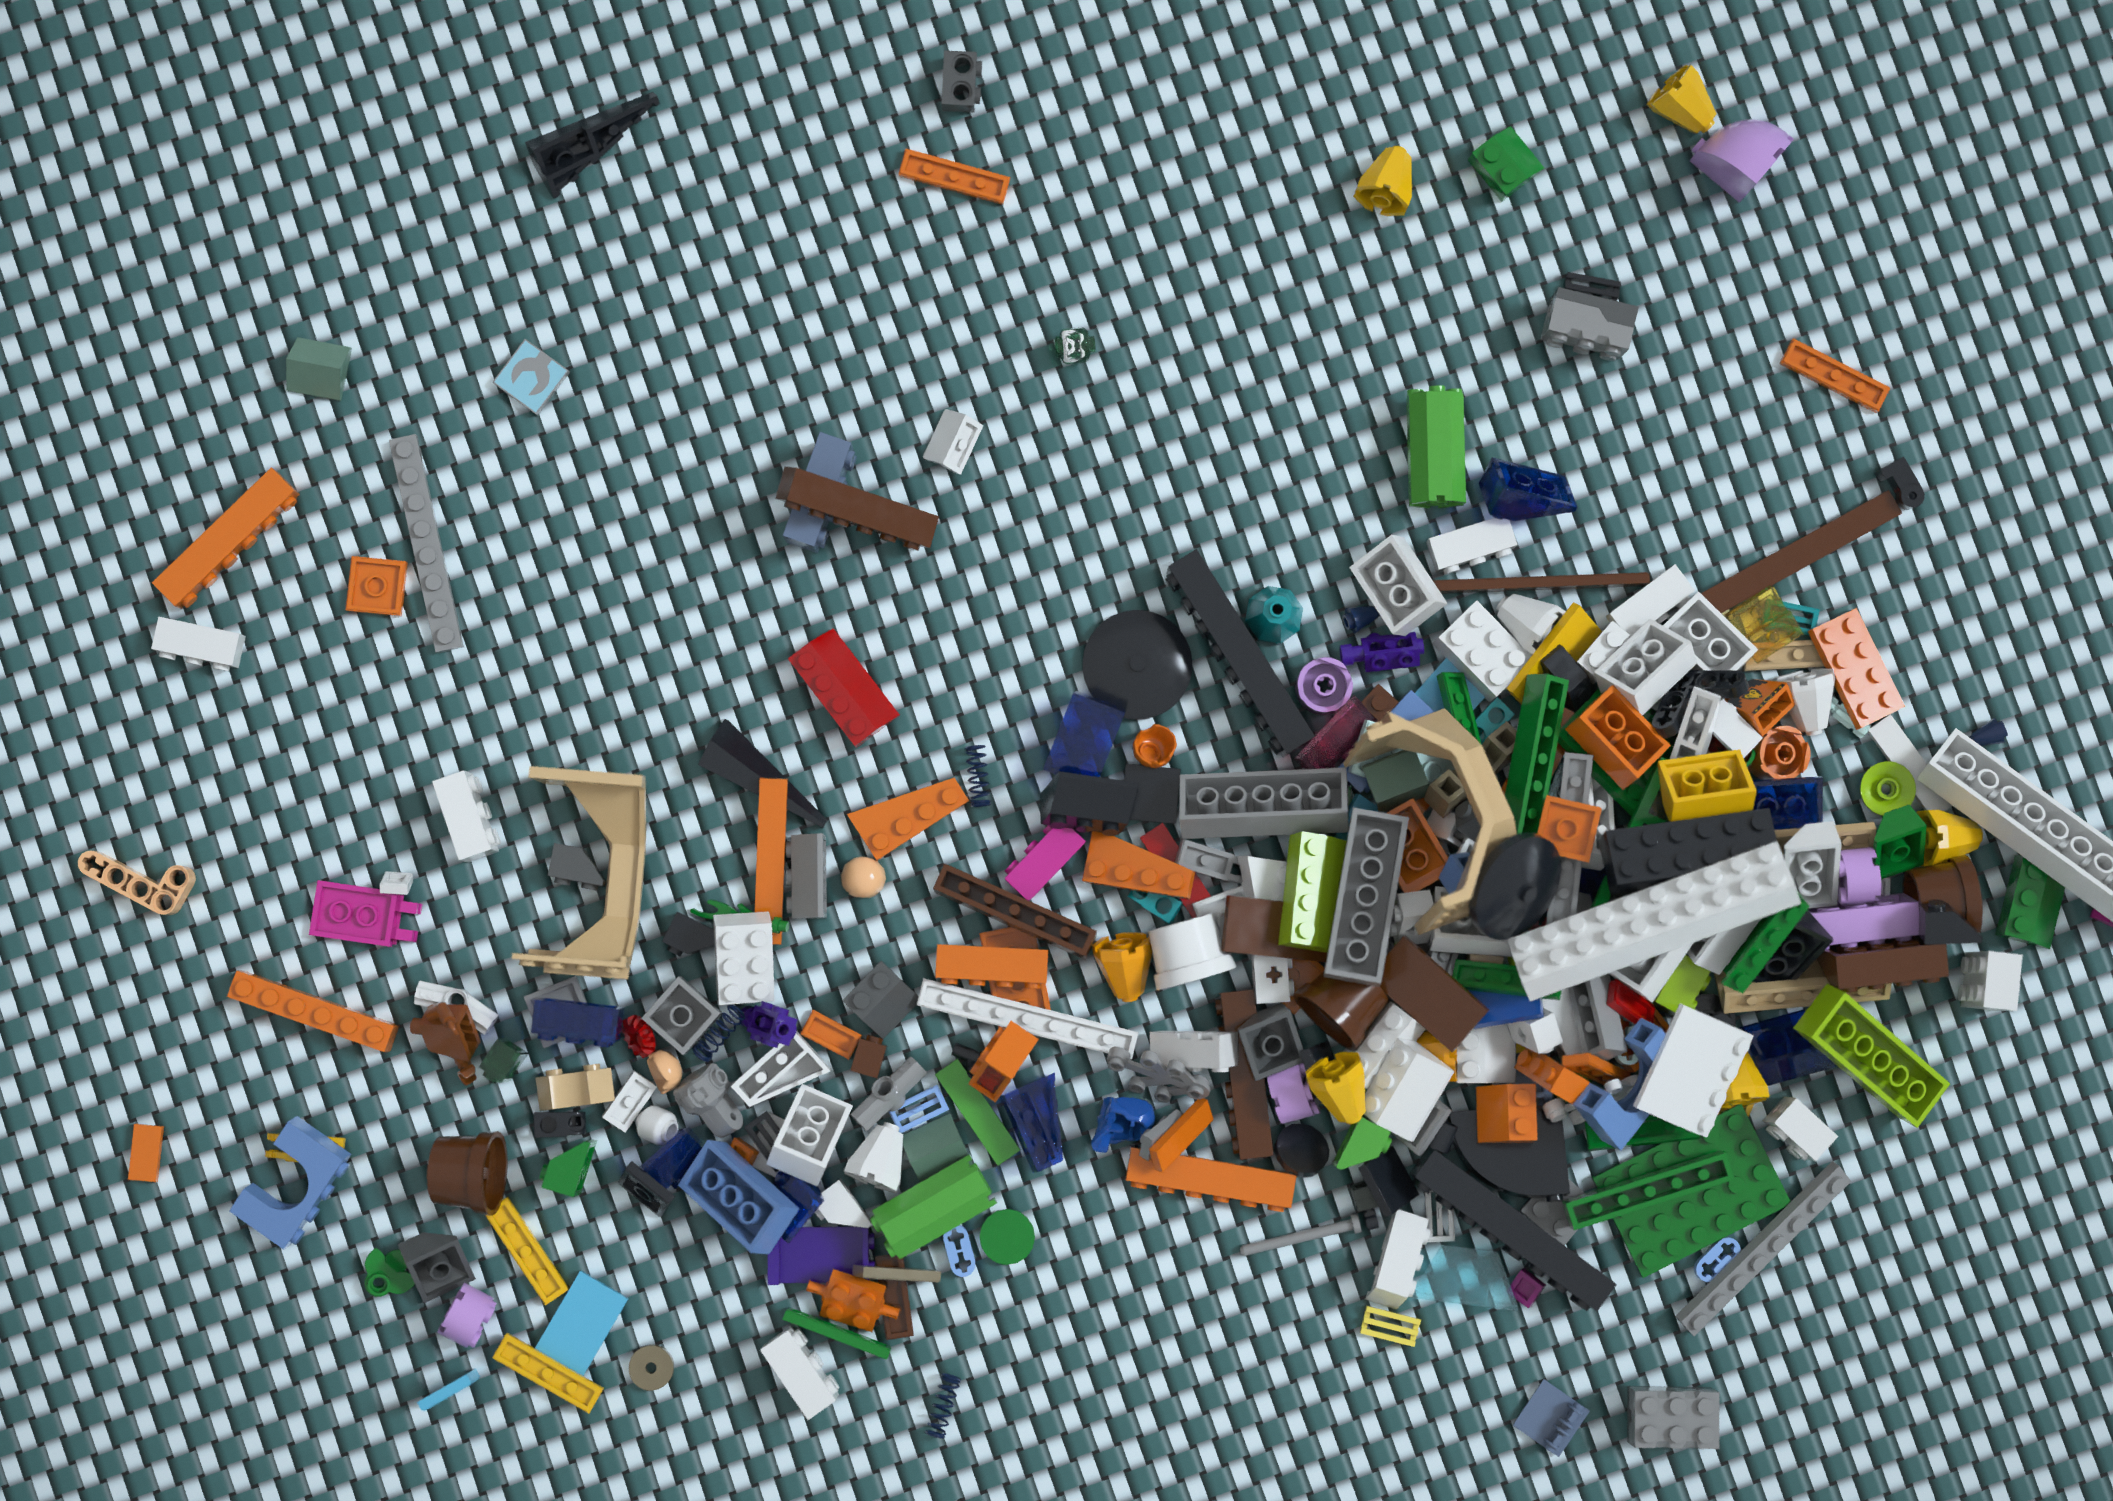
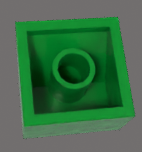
[1468,126,1545,202]
[1873,804,1927,880]
[539,1139,597,1197]

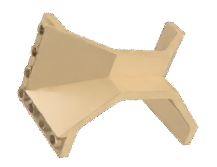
[1343,708,1517,935]
[512,766,646,979]

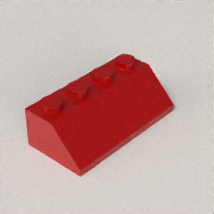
[788,628,900,749]

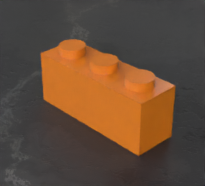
[1514,1048,1590,1105]

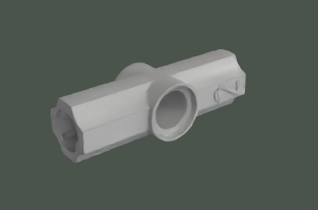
[850,1057,927,1131]

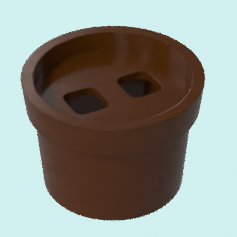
[1902,855,1983,936]
[1293,971,1389,1051]
[427,1131,508,1216]

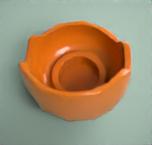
[1132,724,1177,768]

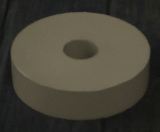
[629,1344,674,1391]

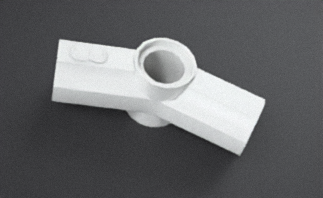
[414,981,499,1035]

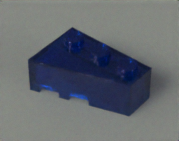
[1000,1073,1063,1173]

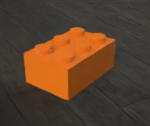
[1565,685,1671,790]

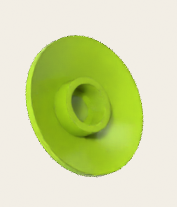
[1860,761,1916,816]

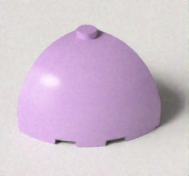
[1690,119,1794,203]

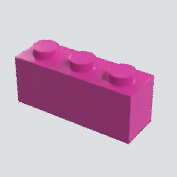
[1004,825,1086,901]

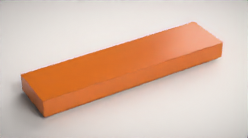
[898,148,1010,205]
[1779,338,1890,413]
[1562,1053,1631,1085]

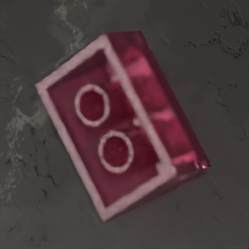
[1293,695,1376,769]

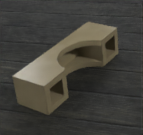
[1424,721,1517,818]

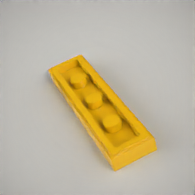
[485,1197,570,1306]
[492,1333,604,1413]

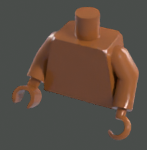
[410,1002,481,1086]

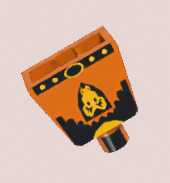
[1725,679,1795,737]

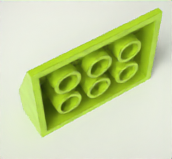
[1278,831,1346,953]

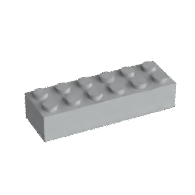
[1179,768,1349,839]
[1323,808,1409,987]

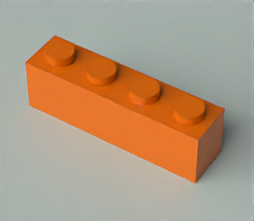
[935,944,1048,989]

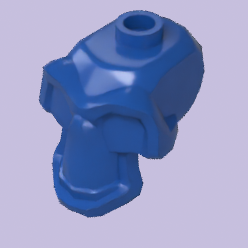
[1091,1097,1155,1153]

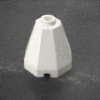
[1497,594,1566,656]
[1776,668,1835,736]
[844,1122,903,1194]

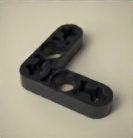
[1652,670,1749,738]

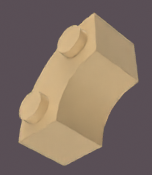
[536,1063,615,1111]

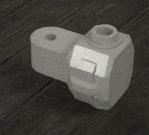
[673,1063,743,1138]

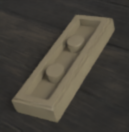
[852,1265,941,1282]

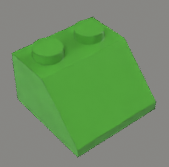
[1331,1118,1392,1170]

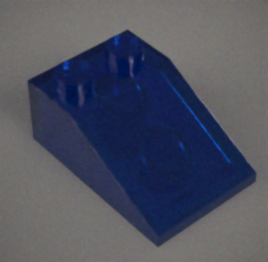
[1478,457,1578,521]

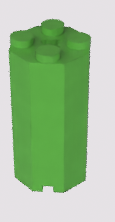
[1406,385,1466,508]
[870,1154,997,1259]

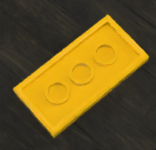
[1507,602,1602,706]

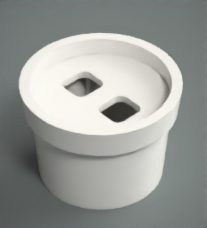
[1148,913,1236,990]

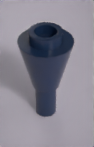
[1342,606,1381,634]
[1968,718,2008,746]

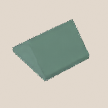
[286,337,352,401]
[1362,750,1429,813]
[903,1113,973,1182]

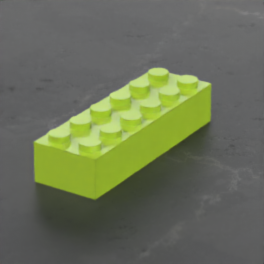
[1794,984,1950,1128]

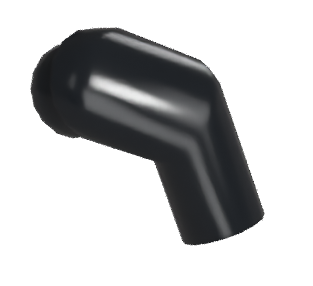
[951,1042,981,1078]

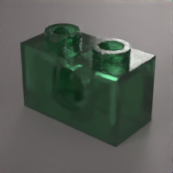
[479,1038,529,1084]

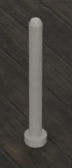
[1240,1213,1362,1256]

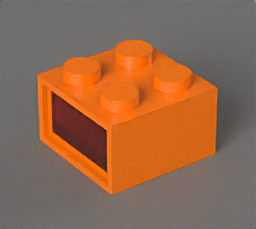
[968,1021,1039,1103]

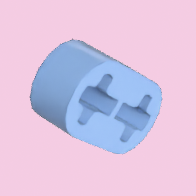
[943,1225,976,1277]
[1694,1237,1741,1282]

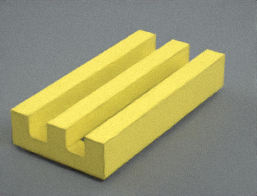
[1360,1305,1421,1347]

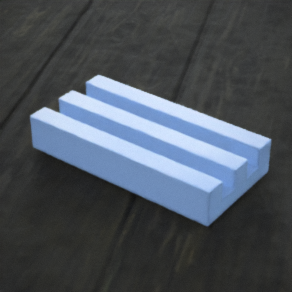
[889,1084,949,1133]

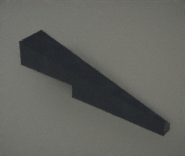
[525,92,660,199]
[698,719,828,828]

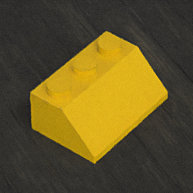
[1658,749,1756,822]

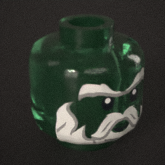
[1055,327,1095,364]

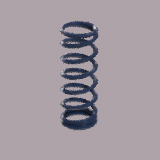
[964,745,991,807]
[692,1005,745,1062]
[924,1373,961,1439]

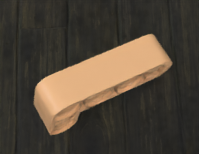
[78,851,196,915]

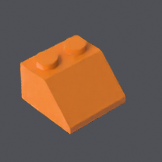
[1476,1084,1537,1143]

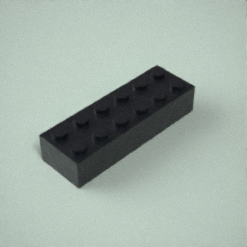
[1598,808,1777,894]

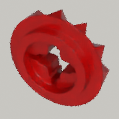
[621,1015,656,1058]

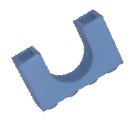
[1573,1018,1666,1151]
[229,1116,351,1250]

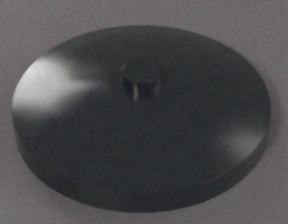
[1082,610,1192,720]
[1468,832,1561,940]

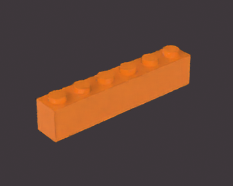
[152,467,300,609]
[227,970,400,1052]
[1125,1146,1296,1212]

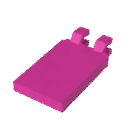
[309,880,423,947]

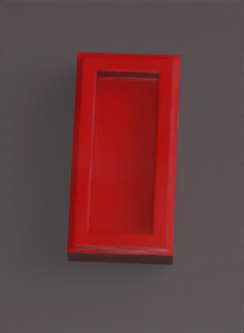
[1606,979,1655,1025]

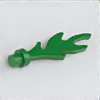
[690,899,789,934]

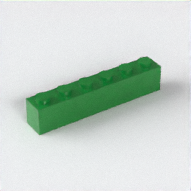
[1505,674,1569,834]
[1561,1151,1735,1230]

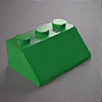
[1995,855,2065,949]

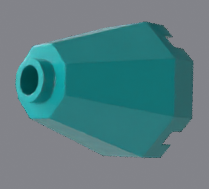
[1245,586,1303,644]

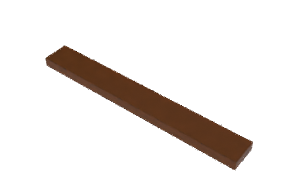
[1701,490,1902,613]
[1433,572,1650,594]

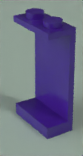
[768,1226,875,1285]

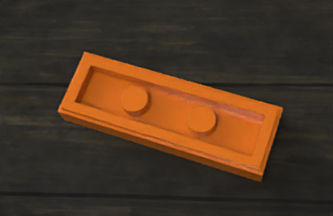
[1149,1098,1214,1173]

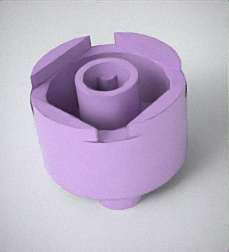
[1295,657,1353,715]
[1838,847,1881,906]
[1267,1063,1321,1124]
[437,1282,497,1348]

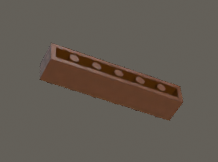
[775,467,939,551]
[933,863,1097,960]
[1215,989,1274,1160]

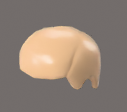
[841,857,886,898]
[647,1050,682,1094]

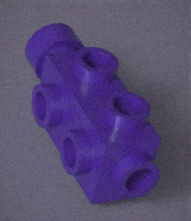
[1339,632,1424,672]
[739,1001,798,1048]

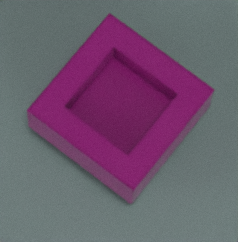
[1506,1268,1546,1309]

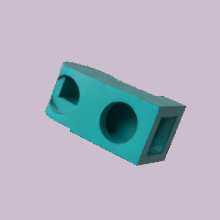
[1475,697,1515,744]
[1127,890,1183,925]

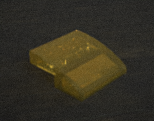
[1725,585,1803,664]

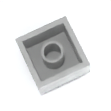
[641,976,723,1055]

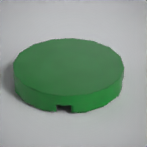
[979,1208,1035,1265]

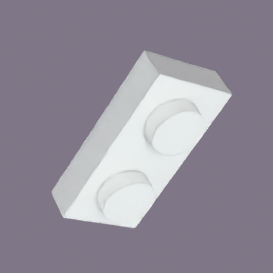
[602,1070,657,1133]

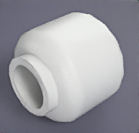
[636,1105,678,1146]

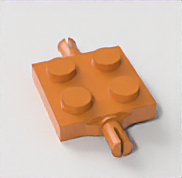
[806,1269,900,1332]

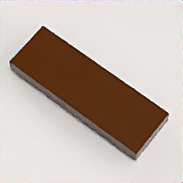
[875,1254,914,1340]

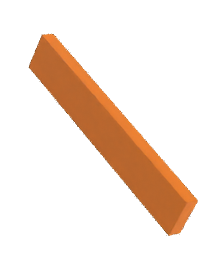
[755,777,788,945]

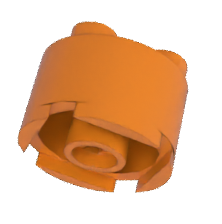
[1745,726,1810,781]

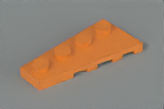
[847,778,969,861]
[1082,831,1195,899]

